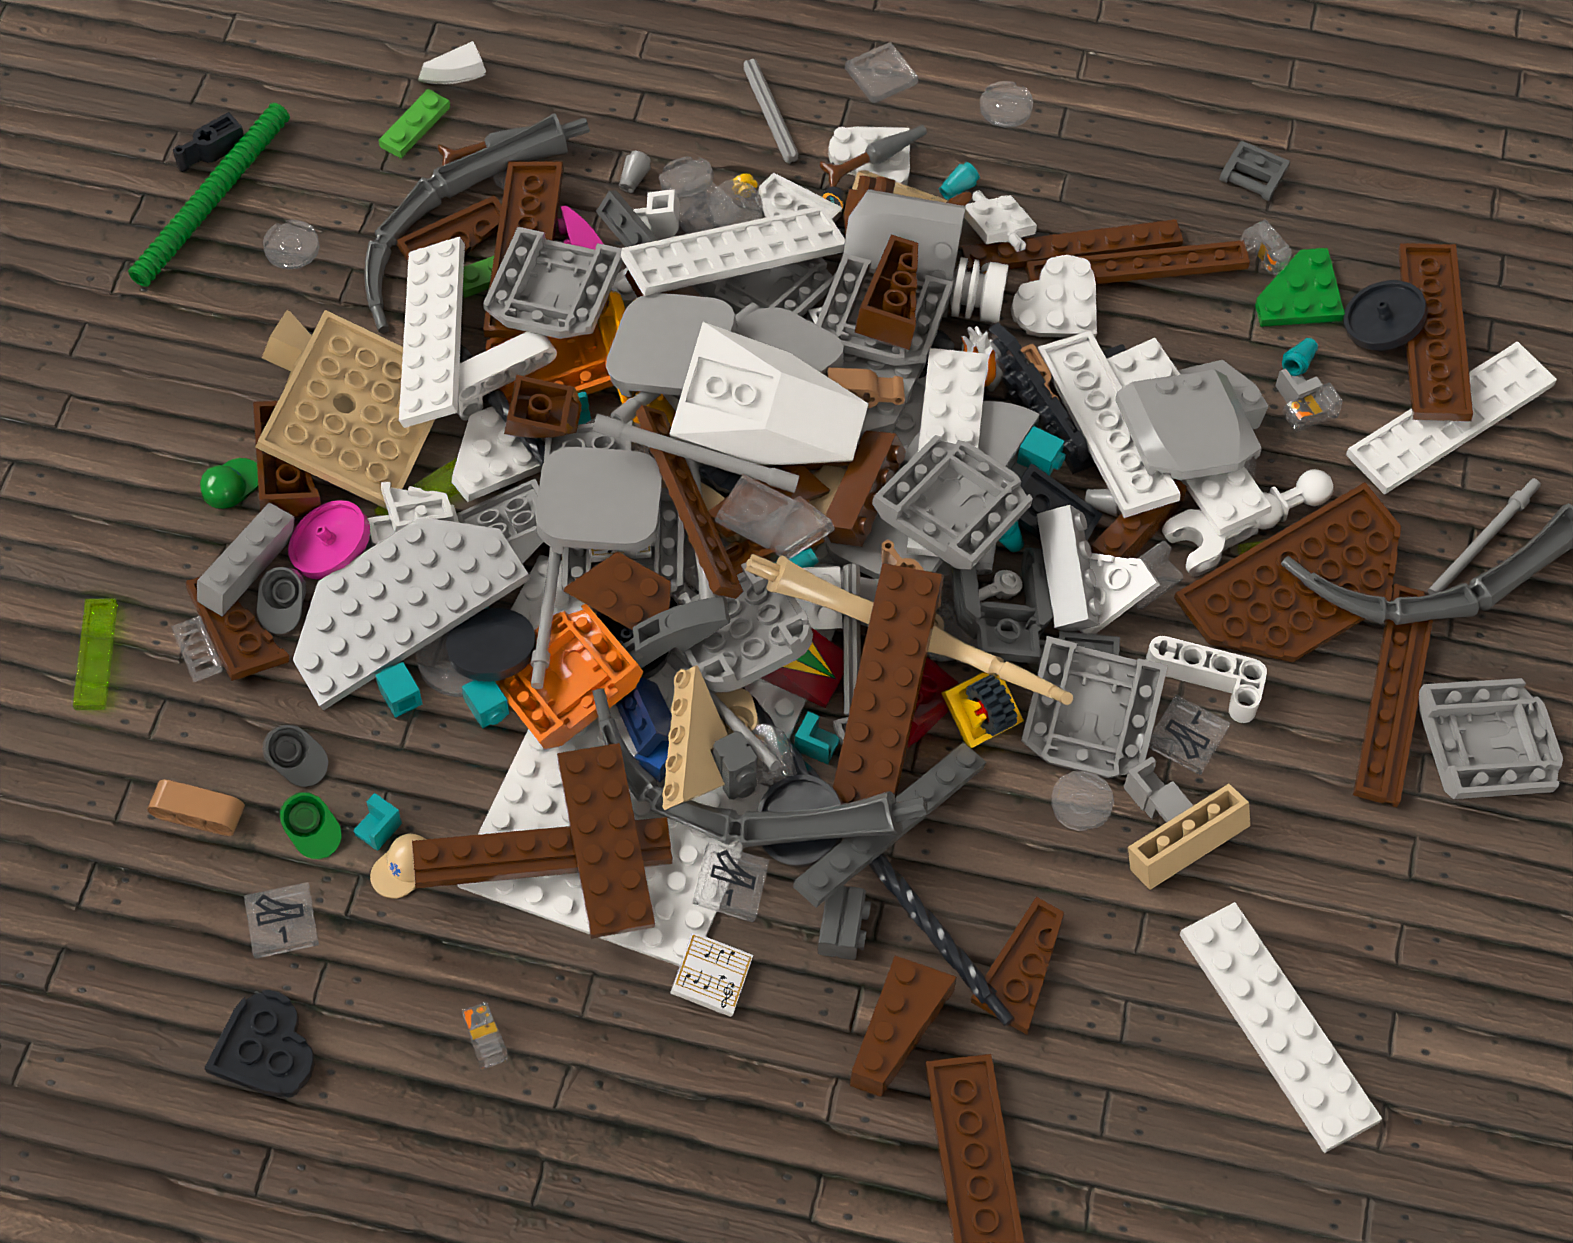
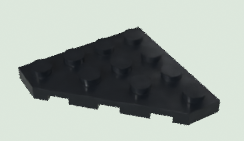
[989,322,1090,463]

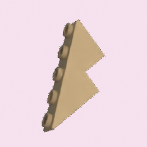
[262,310,355,413]
[662,665,728,810]

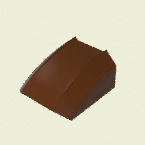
[504,375,582,438]

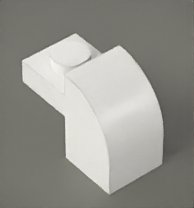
[633,189,680,240]

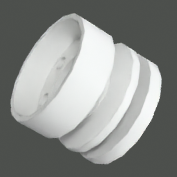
[950,257,1008,323]

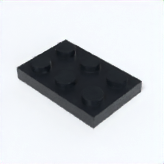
[1018,463,1103,540]

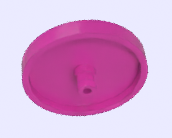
[288,500,370,579]

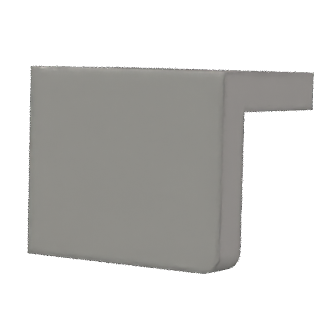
[1275,369,1323,411]
[1124,756,1165,811]
[1144,781,1193,823]

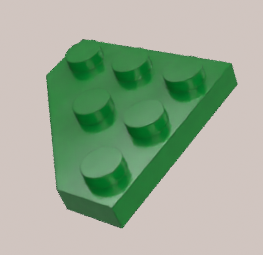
[1255,248,1345,327]

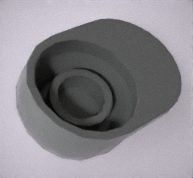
[257,567,307,634]
[262,724,328,787]

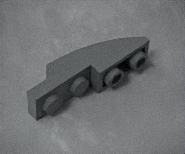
[622,596,730,668]

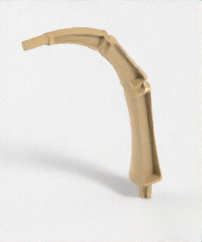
[745,554,1073,705]

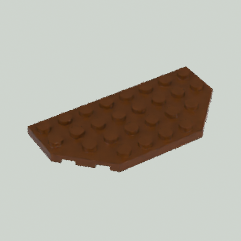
[1174,482,1401,662]

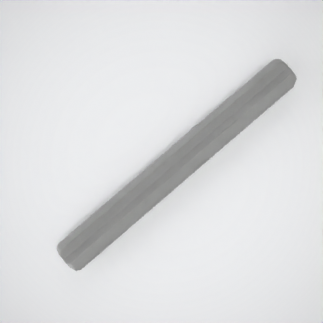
[744,59,799,163]
[843,564,861,715]

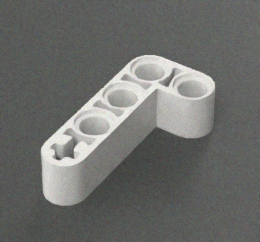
[457,332,557,420]
[1146,636,1267,723]

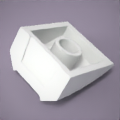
[418,41,486,84]

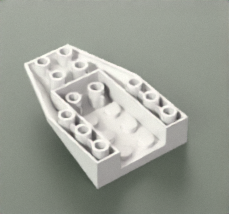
[670,322,869,466]

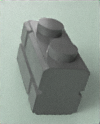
[713,731,757,800]
[818,885,871,960]

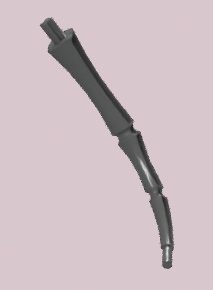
[364,113,590,334]
[1281,503,1573,625]
[592,688,928,847]

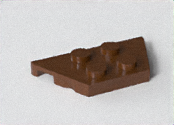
[563,551,672,630]

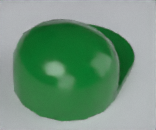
[200,458,258,509]
[280,792,341,859]

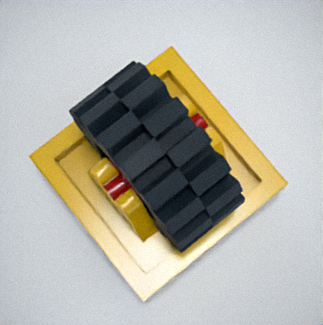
[942,672,1024,748]

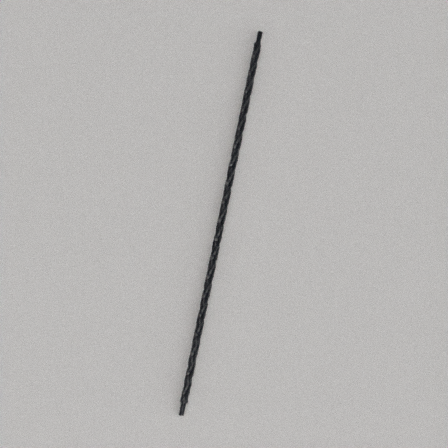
[460,344,1015,1027]

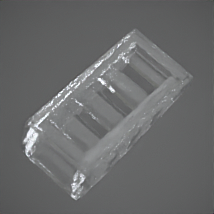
[171,616,223,682]

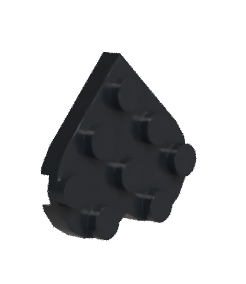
[204,989,315,1098]

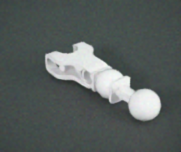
[1162,469,1334,577]

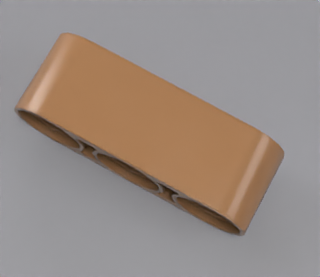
[147,779,245,836]

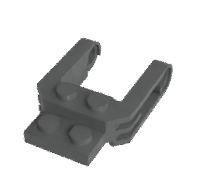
[951,548,1053,664]

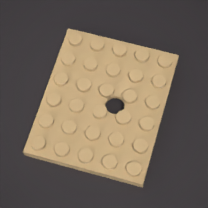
[255,310,435,509]

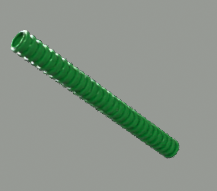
[128,103,290,287]

